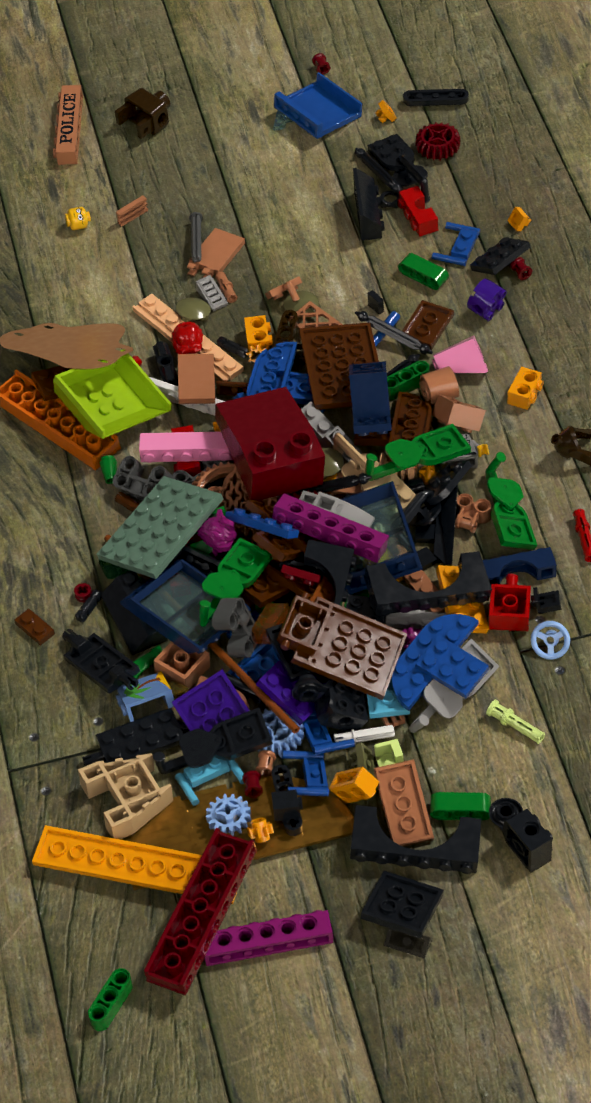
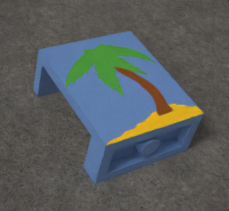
[115,672,174,722]

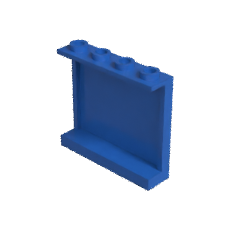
[274,72,362,139]

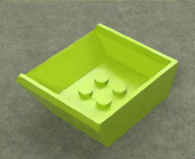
[53,349,172,439]

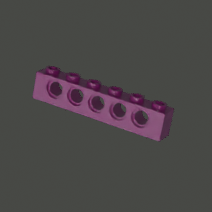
[272,494,389,563]
[205,910,334,966]

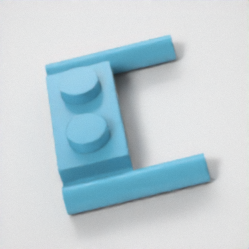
[175,756,244,806]

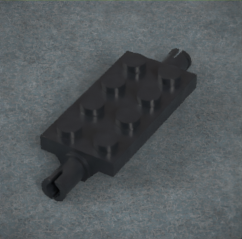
[62,629,140,694]
[82,708,190,766]

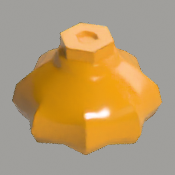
[418,465,437,485]

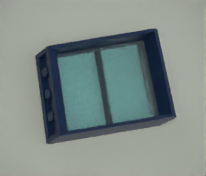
[341,481,423,595]
[120,559,251,654]

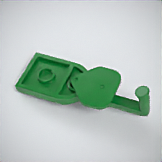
[366,424,471,481]
[485,452,538,550]
[199,538,272,627]

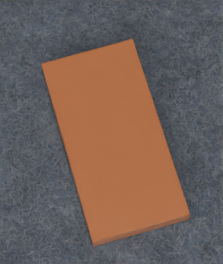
[178,354,215,404]
[373,759,434,847]

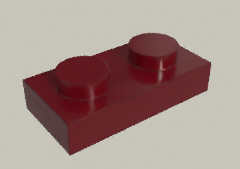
[281,565,321,586]

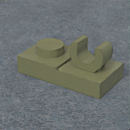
[350,742,375,777]

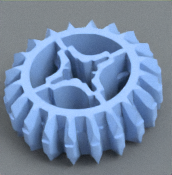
[258,707,304,757]

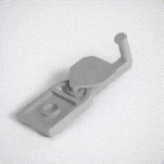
[409,639,499,733]

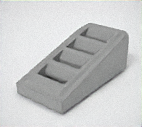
[196,275,228,312]

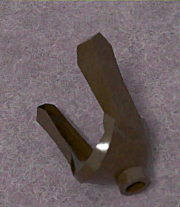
[551,426,591,466]

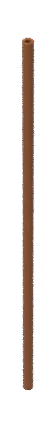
[104,535,300,734]

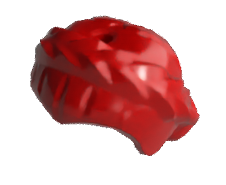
[171,322,203,354]

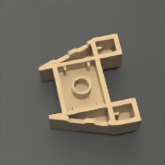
[78,753,173,840]

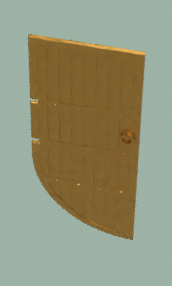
[121,775,354,891]

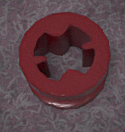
[74,583,92,603]

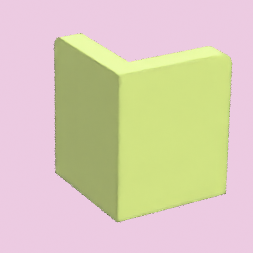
[374,739,404,767]

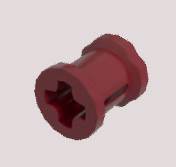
[312,53,331,75]
[510,257,532,280]
[242,771,263,798]

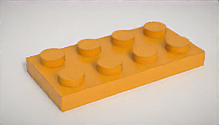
[436,565,489,634]

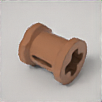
[255,750,276,776]

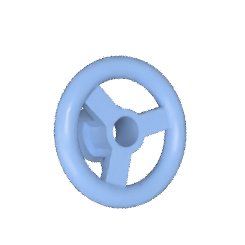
[530,621,570,660]

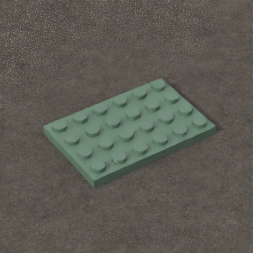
[96,476,223,579]

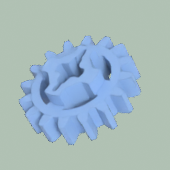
[206,794,251,836]

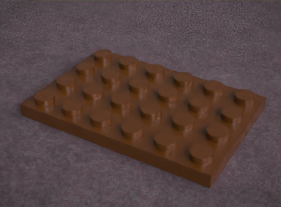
[299,322,379,410]

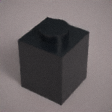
[271,789,303,821]

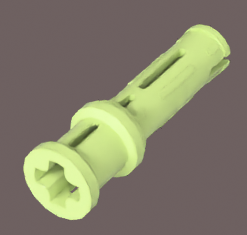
[486,699,545,744]

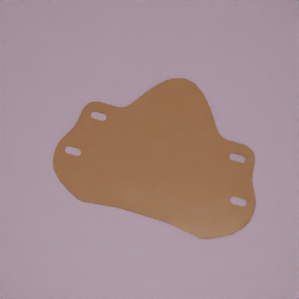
[0,323,133,369]

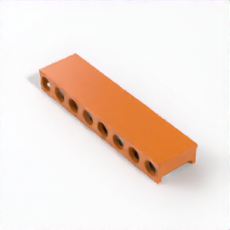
[0,369,121,471]

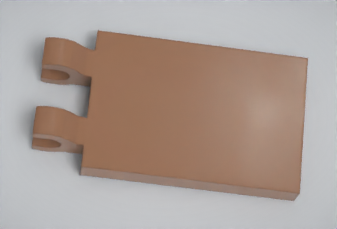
[187,228,245,278]

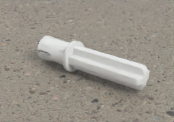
[333,725,395,745]

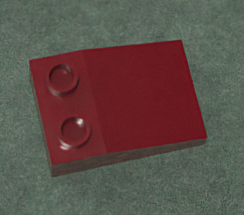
[215,387,325,501]

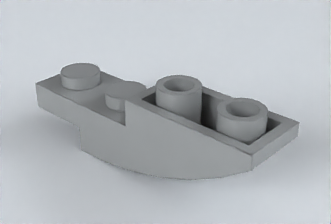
[301,401,363,463]
[299,490,375,528]

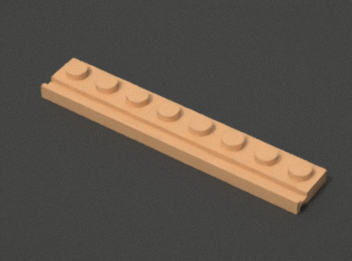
[132,293,244,381]

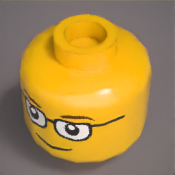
[65,207,91,230]

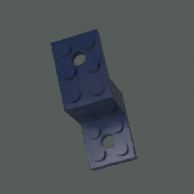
[349,361,392,436]

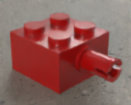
[489,574,531,631]

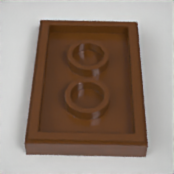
[402,300,454,350]

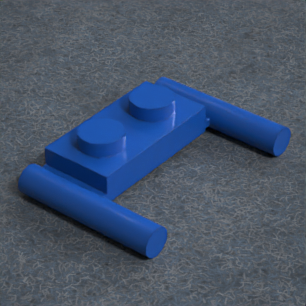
[432,222,480,266]
[302,711,355,755]
[282,750,329,797]

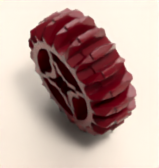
[415,122,461,161]

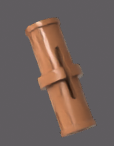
[215,272,238,303]

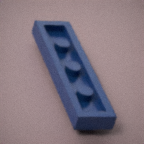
[225,508,299,539]

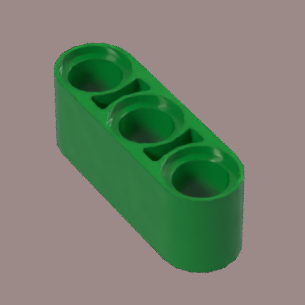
[398,253,449,290]
[387,361,430,400]
[430,792,491,821]
[88,968,133,1031]

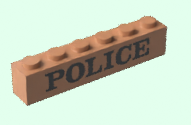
[53,85,83,165]

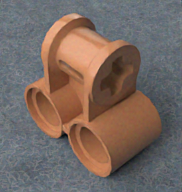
[455,493,491,533]

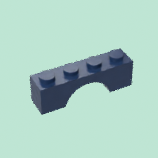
[483,547,557,585]

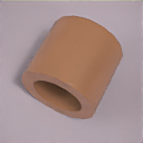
[419,366,459,406]

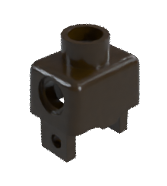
[115,88,171,139]

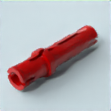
[573,509,591,562]

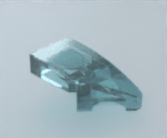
[273,110,293,131]

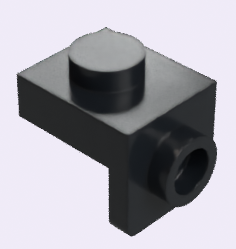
[531,587,562,614]

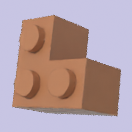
[432,394,486,433]

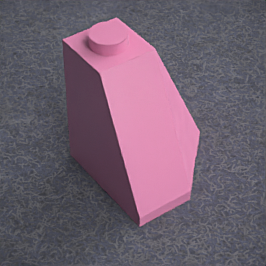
[432,336,488,373]

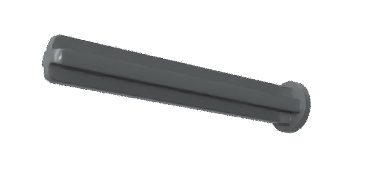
[189,212,203,263]

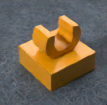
[375,100,397,123]
[507,207,531,231]

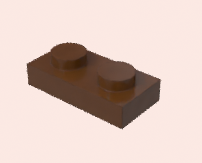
[14,609,55,646]

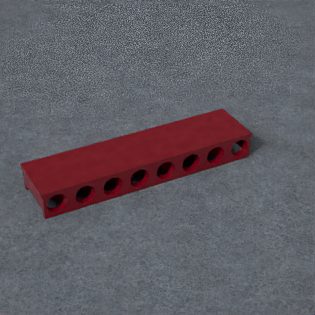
[144,828,257,996]

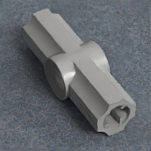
[386,610,446,629]

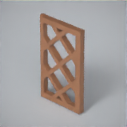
[287,301,343,329]

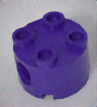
[467,278,507,321]

